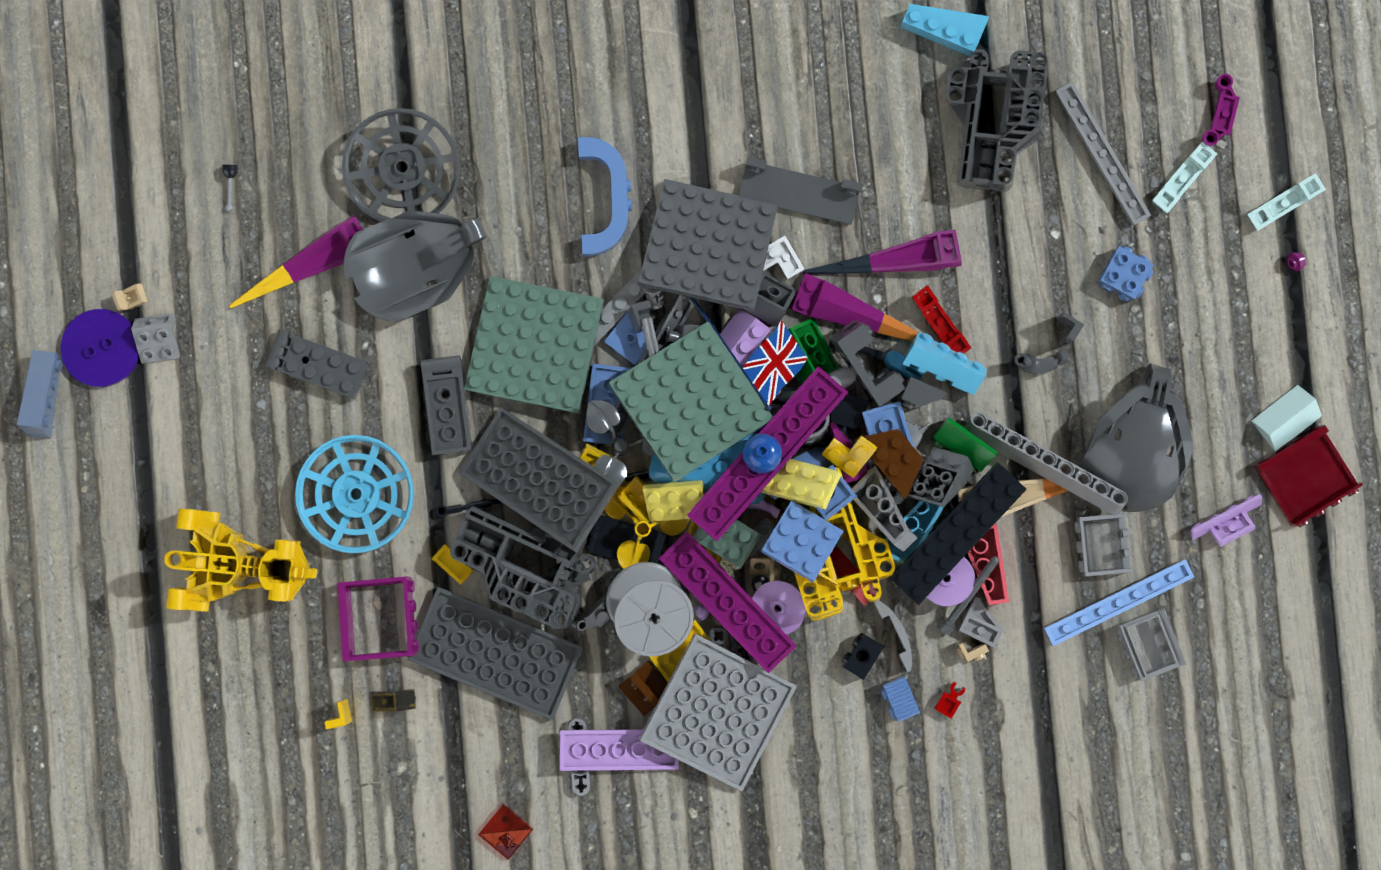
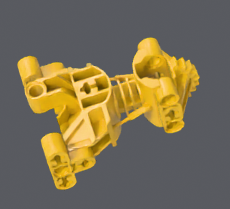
[164,508,317,612]

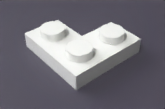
[763,236,805,280]

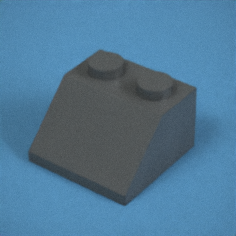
[743,272,797,327]
[898,377,947,410]

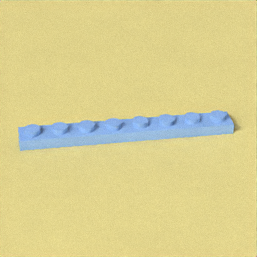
[1043,559,1194,646]

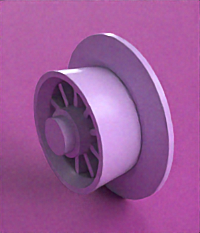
[927,557,975,606]
[752,581,806,635]

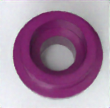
[1288,252,1306,271]

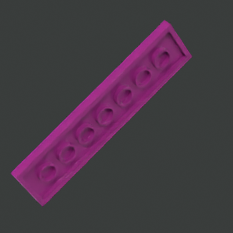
[659,532,797,674]

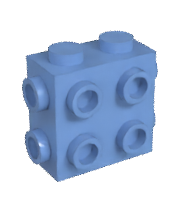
[1097,246,1154,302]

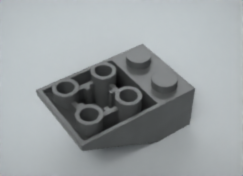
[908,447,974,507]

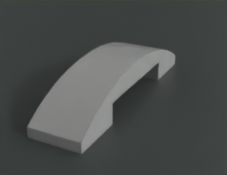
[873,600,912,672]

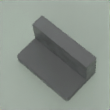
[1056,312,1084,345]

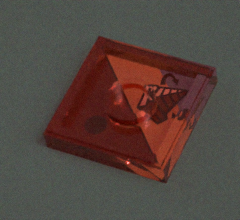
[478,804,534,860]

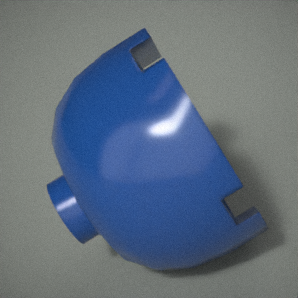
[743,434,782,474]

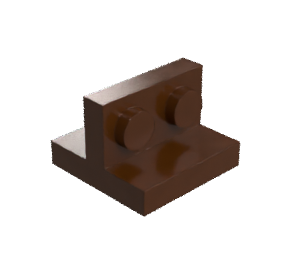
[618,661,668,716]

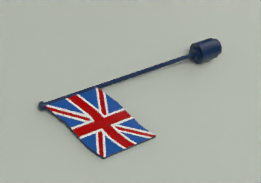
[689,297,807,411]

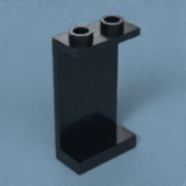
[585,515,666,564]

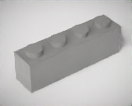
[852,465,917,552]

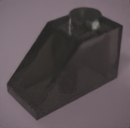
[372,689,416,712]

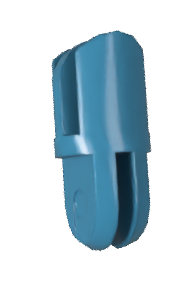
[884,350,923,381]

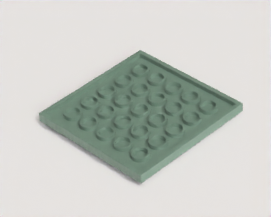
[464,276,604,414]
[609,322,773,483]

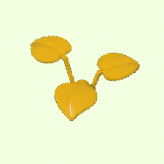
[605,486,691,569]

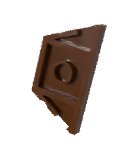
[856,429,924,499]

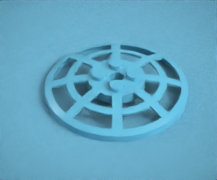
[295,435,414,553]

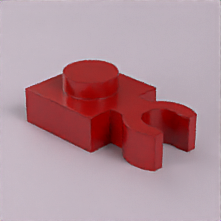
[934,681,966,719]

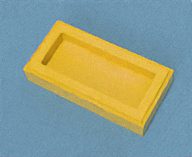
[432,544,474,585]

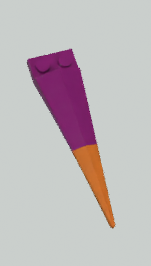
[790,273,918,342]

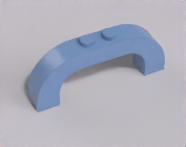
[578,137,632,257]

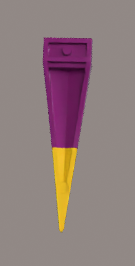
[229,215,363,308]

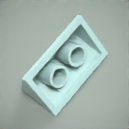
[1251,385,1322,452]

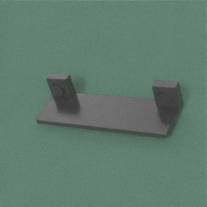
[739,157,862,225]

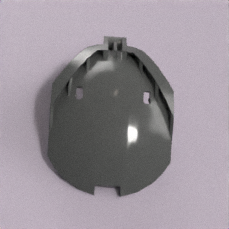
[343,210,487,322]
[1080,363,1194,512]

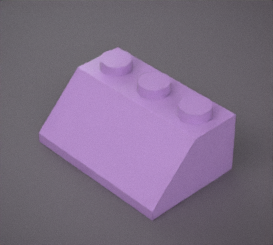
[720,308,771,367]

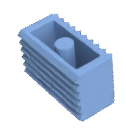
[880,675,920,722]

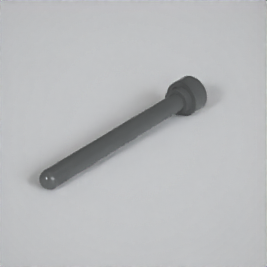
[937,556,999,635]

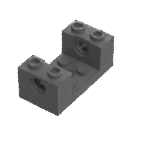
[829,320,906,407]

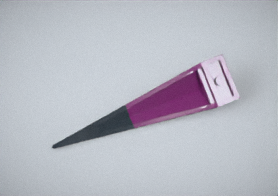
[803,230,962,275]

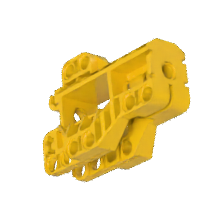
[794,468,895,621]

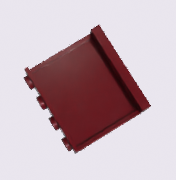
[1253,425,1363,528]

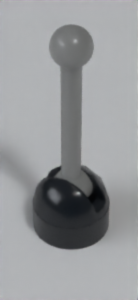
[222,164,238,212]

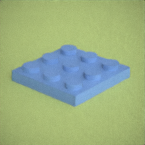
[761,501,843,583]

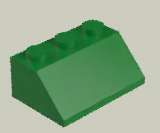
[788,318,840,386]
[931,417,998,473]

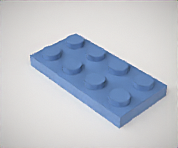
[583,363,631,445]

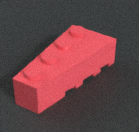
[968,524,1009,605]

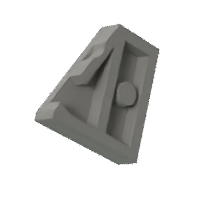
[958,596,1003,648]

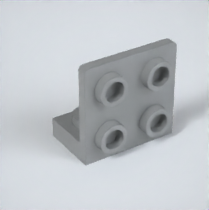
[131,313,180,363]

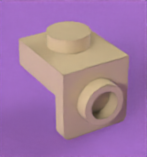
[112,283,148,311]
[956,642,989,662]

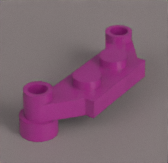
[1201,74,1240,147]

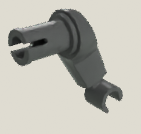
[1015,350,1068,375]

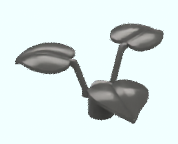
[586,400,655,484]

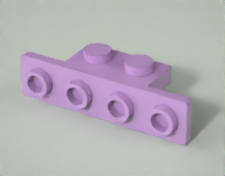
[1190,494,1262,547]

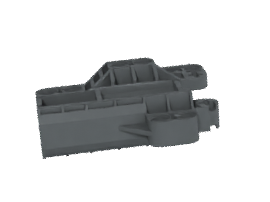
[946,49,1048,192]
[450,507,597,629]

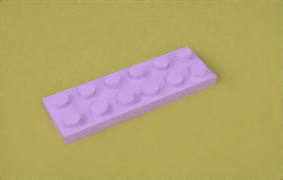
[560,729,679,771]

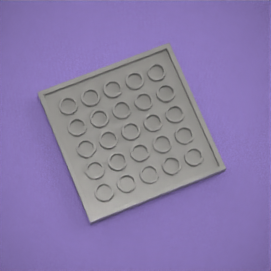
[639,633,797,791]

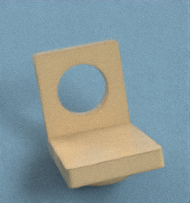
[750,557,778,582]

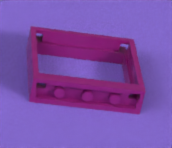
[337,576,419,662]

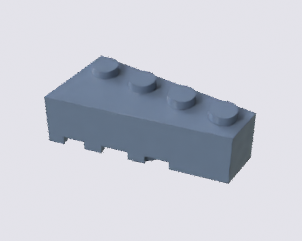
[17,350,63,439]

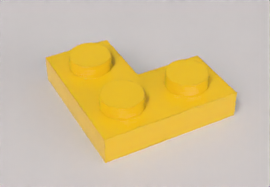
[822,436,877,478]

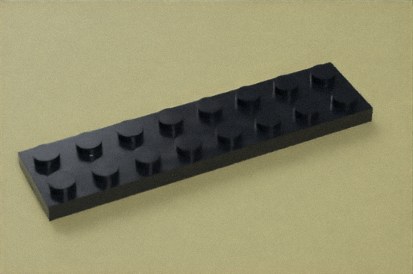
[889,462,1027,605]

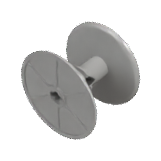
[606,562,694,656]

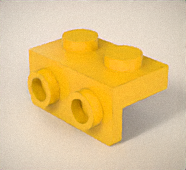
[618,476,649,522]

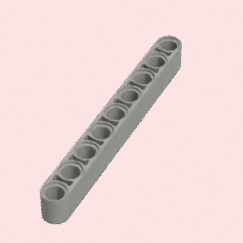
[965,413,1128,514]

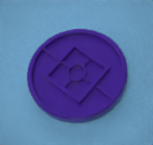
[61,309,139,387]

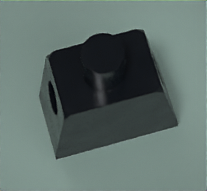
[829,394,870,437]

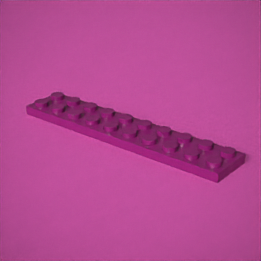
[687,367,848,542]

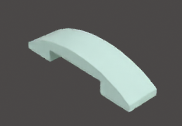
[1152,141,1217,213]
[1247,173,1326,231]

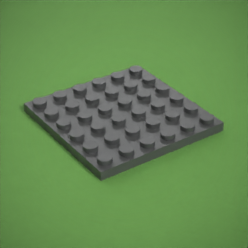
[638,179,778,311]

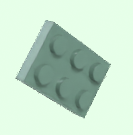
[693,520,761,569]

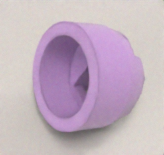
[693,604,709,621]

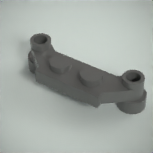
[572,568,622,631]

